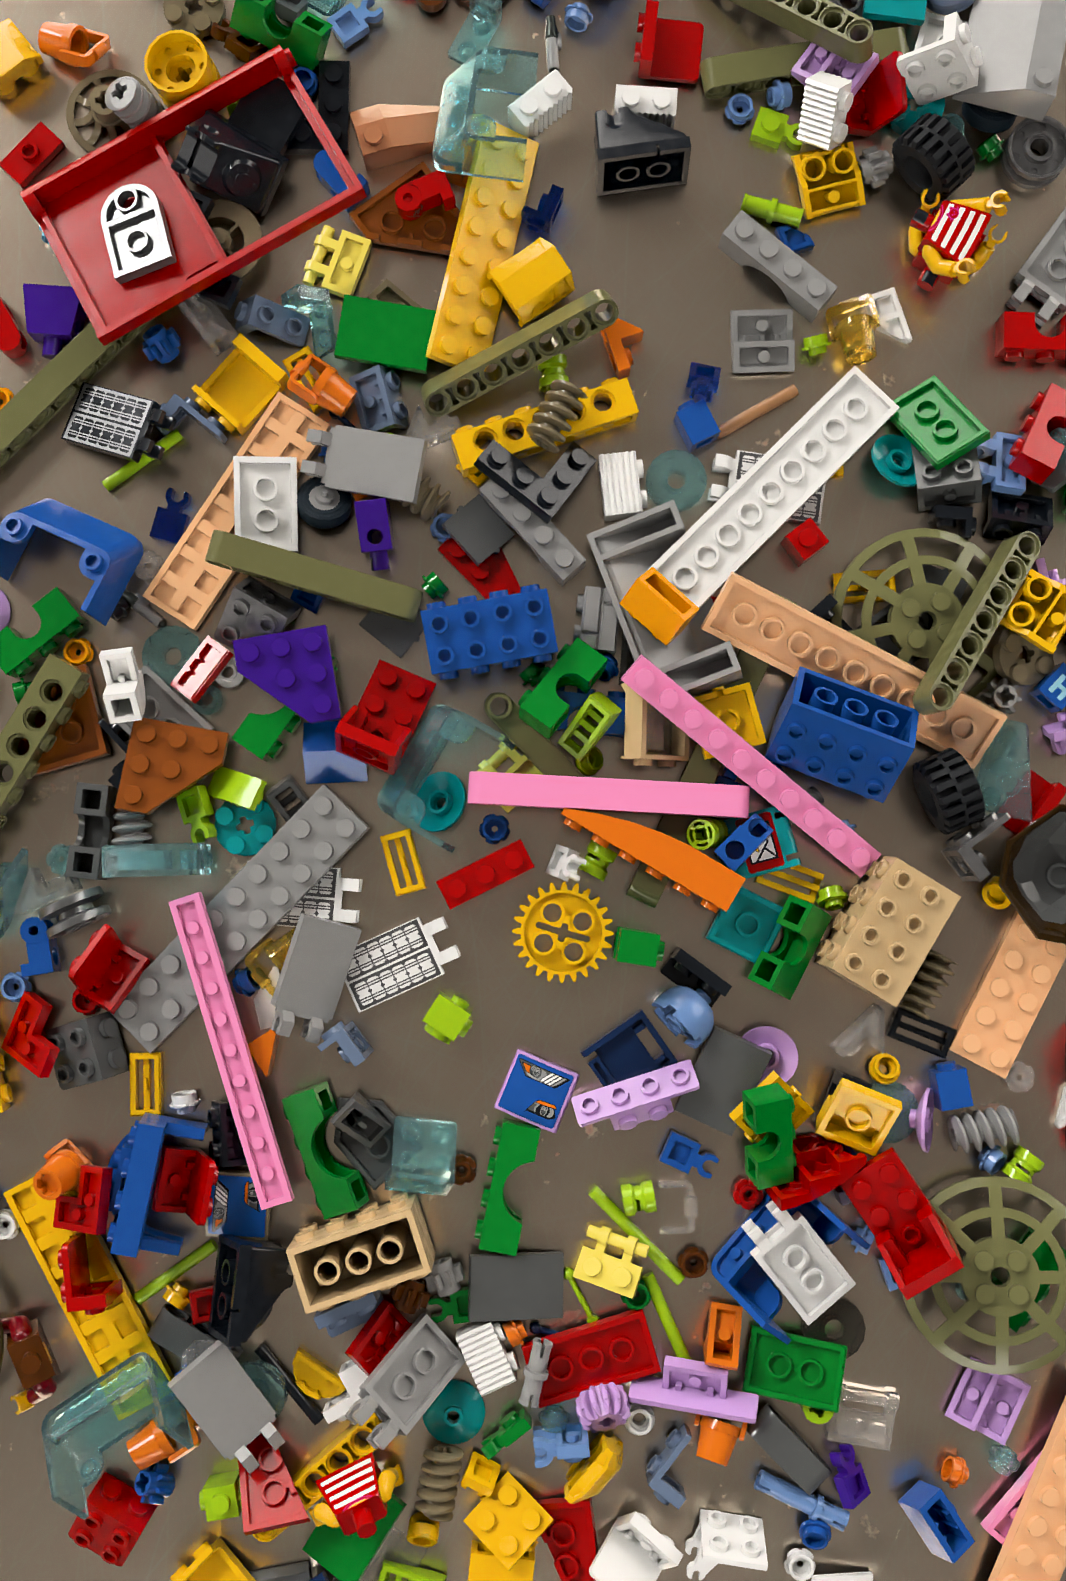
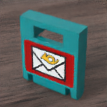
[722,806,802,879]

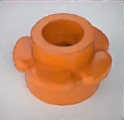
[502,1320,528,1348]
[941,1456,969,1489]

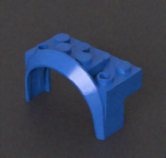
[107,1112,208,1258]

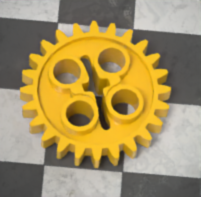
[512,881,614,983]

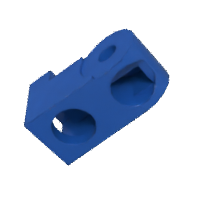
[313,150,370,213]
[714,813,774,872]
[20,917,62,977]

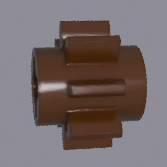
[389,1278,431,1314]

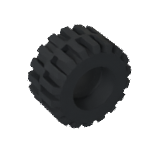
[892,113,975,202]
[913,748,985,835]

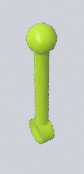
[564,1268,600,1323]

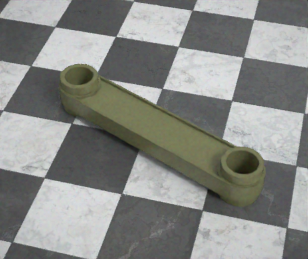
[483,692,585,811]

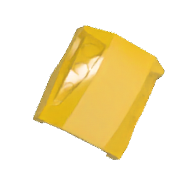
[0,18,44,96]
[791,141,866,220]
[486,237,575,327]
[999,569,1066,654]
[564,1432,623,1504]

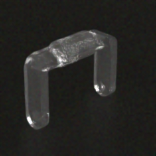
[657,1180,698,1234]

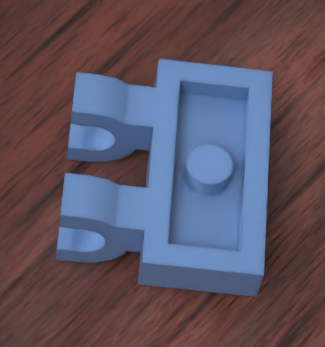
[977,432,1026,496]
[533,1422,590,1468]

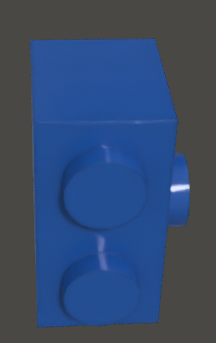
[898,1480,975,1564]

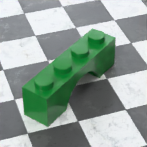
[232,656,338,762]
[281,1081,370,1220]
[474,1118,541,1256]

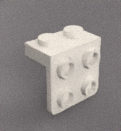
[896,11,983,105]
[589,1511,683,1581]

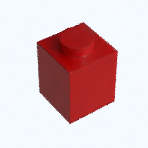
[780,517,829,567]

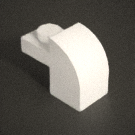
[99,647,146,724]
[322,1359,368,1424]

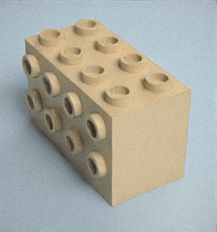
[814,855,961,1008]
[286,1192,436,1314]

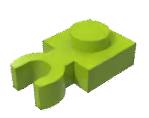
[749,106,803,151]
[175,785,217,844]

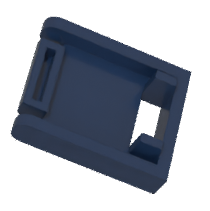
[580,1009,678,1086]

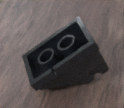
[594,107,691,196]
[171,109,289,217]
[208,1234,294,1347]

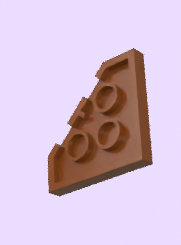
[349,161,460,255]
[18,664,111,777]
[114,718,230,816]

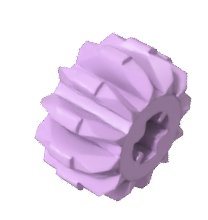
[575,1382,631,1433]

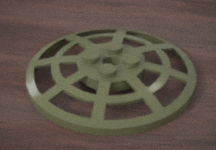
[829,528,1006,698]
[902,1175,1066,1375]

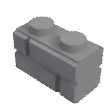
[573,586,619,655]

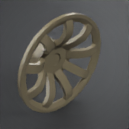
[66,69,152,153]

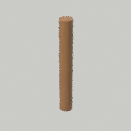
[717,384,799,440]

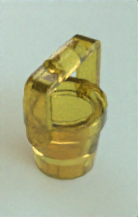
[826,294,881,365]
[245,927,296,996]

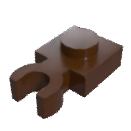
[210,18,268,63]

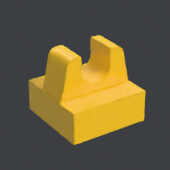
[460,1451,501,1498]

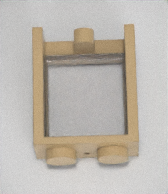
[621,683,690,767]

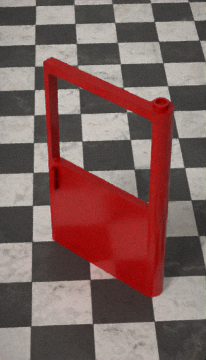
[20,45,367,346]

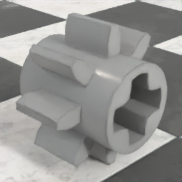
[857,145,893,189]
[980,678,1023,714]
[425,1257,465,1297]

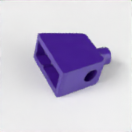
[23,283,87,360]
[354,498,395,571]

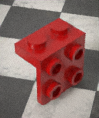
[634,0,704,84]
[845,51,908,137]
[68,924,151,1014]
[152,1145,219,1226]
[58,1233,123,1315]
[68,1471,158,1566]

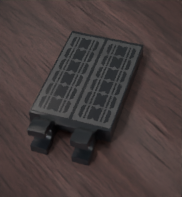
[61,382,177,463]

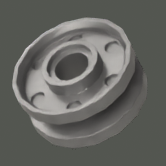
[1000,116,1066,189]
[37,886,112,939]

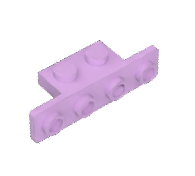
[571,1059,700,1131]
[628,1355,759,1424]

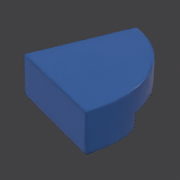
[774,226,815,255]

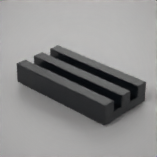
[885,1006,957,1059]

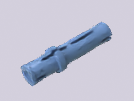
[754,1469,850,1532]

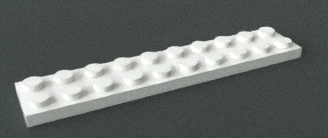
[647,366,900,608]

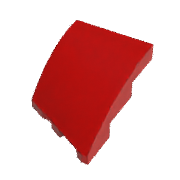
[764,1133,867,1211]

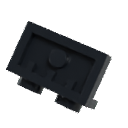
[983,491,1054,546]
[660,947,732,1007]
[207,1100,248,1168]

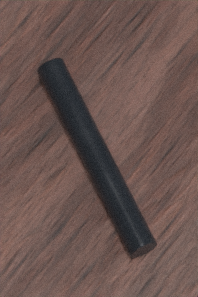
[254,1343,324,1425]

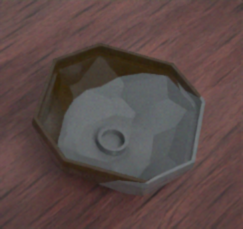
[998,804,1066,944]

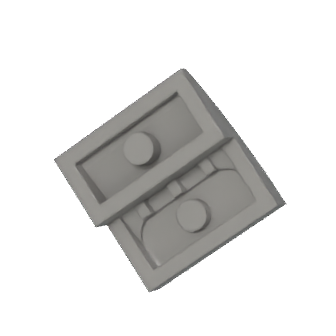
[730,308,795,373]

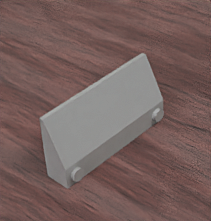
[952,0,1066,121]
[586,499,743,696]

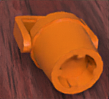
[38,22,111,68]
[287,354,358,417]
[33,1139,93,1200]
[126,1399,201,1471]
[694,1414,748,1467]

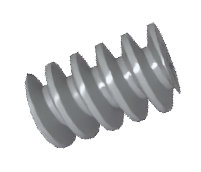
[105,76,167,128]
[110,805,153,869]
[947,1105,1020,1154]

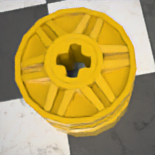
[144,30,221,108]

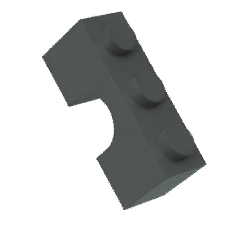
[65,782,118,880]

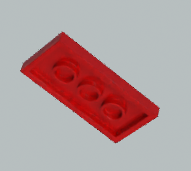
[521,1308,661,1408]

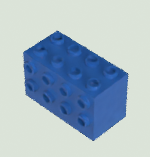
[420,584,558,681]
[765,666,919,803]

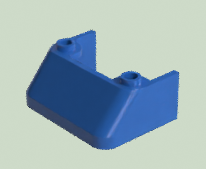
[0,498,143,626]
[711,1194,871,1345]

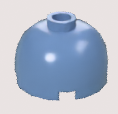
[652,986,714,1049]

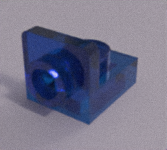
[521,184,564,234]

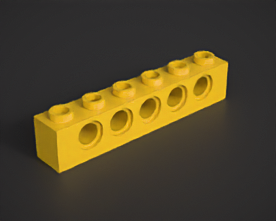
[451,377,639,478]

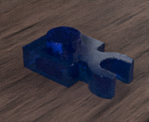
[686,362,721,403]
[149,488,191,545]

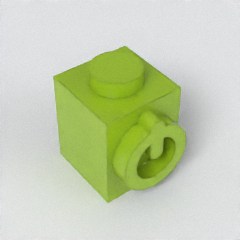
[422,992,473,1045]
[199,1470,242,1522]

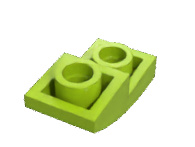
[207,767,267,811]

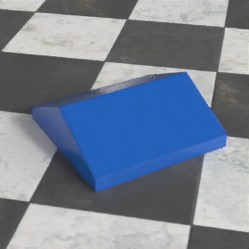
[303,721,368,784]

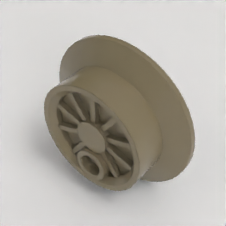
[207,199,263,279]

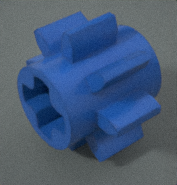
[142,324,181,364]
[134,1463,175,1505]

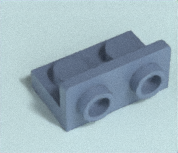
[349,365,409,432]
[317,1021,374,1067]
[314,1290,384,1338]

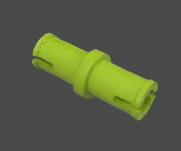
[740,193,804,229]

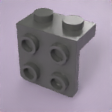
[45,1012,130,1090]

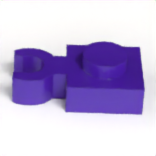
[829,1443,871,1509]

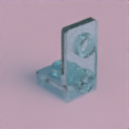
[448,0,502,70]
[281,284,337,358]

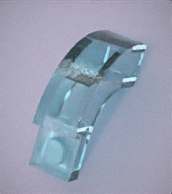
[102,843,213,878]

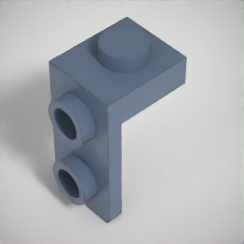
[234,294,310,347]
[155,394,228,444]
[646,1424,692,1510]

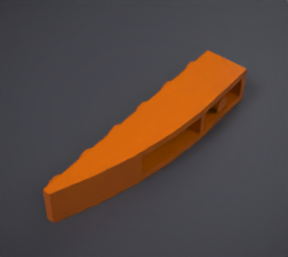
[561,808,746,913]

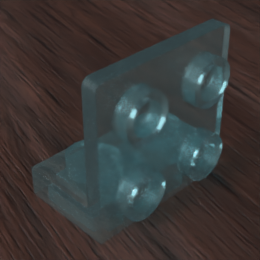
[385,1116,457,1196]

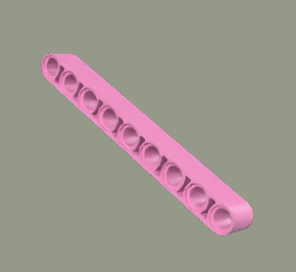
[467,771,750,818]

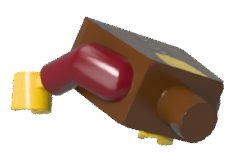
[0,1315,61,1415]

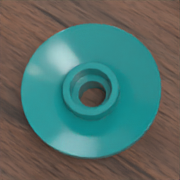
[871,434,916,487]
[412,771,467,832]
[423,1379,485,1444]

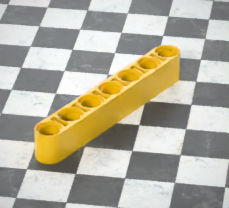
[253,1413,382,1542]

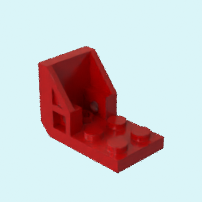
[335,660,436,776]
[840,1146,964,1300]

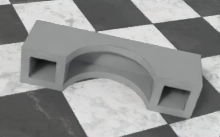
[718,210,838,323]
[479,479,586,587]

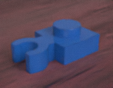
[659,1130,719,1178]

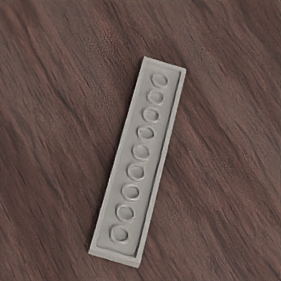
[111,784,370,1054]

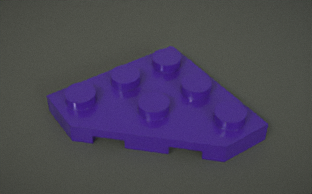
[232,625,342,724]

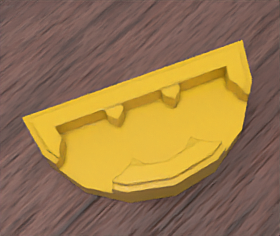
[292,1347,346,1400]

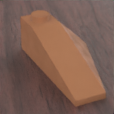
[349,104,480,172]

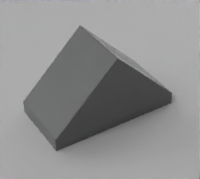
[330,1091,391,1149]

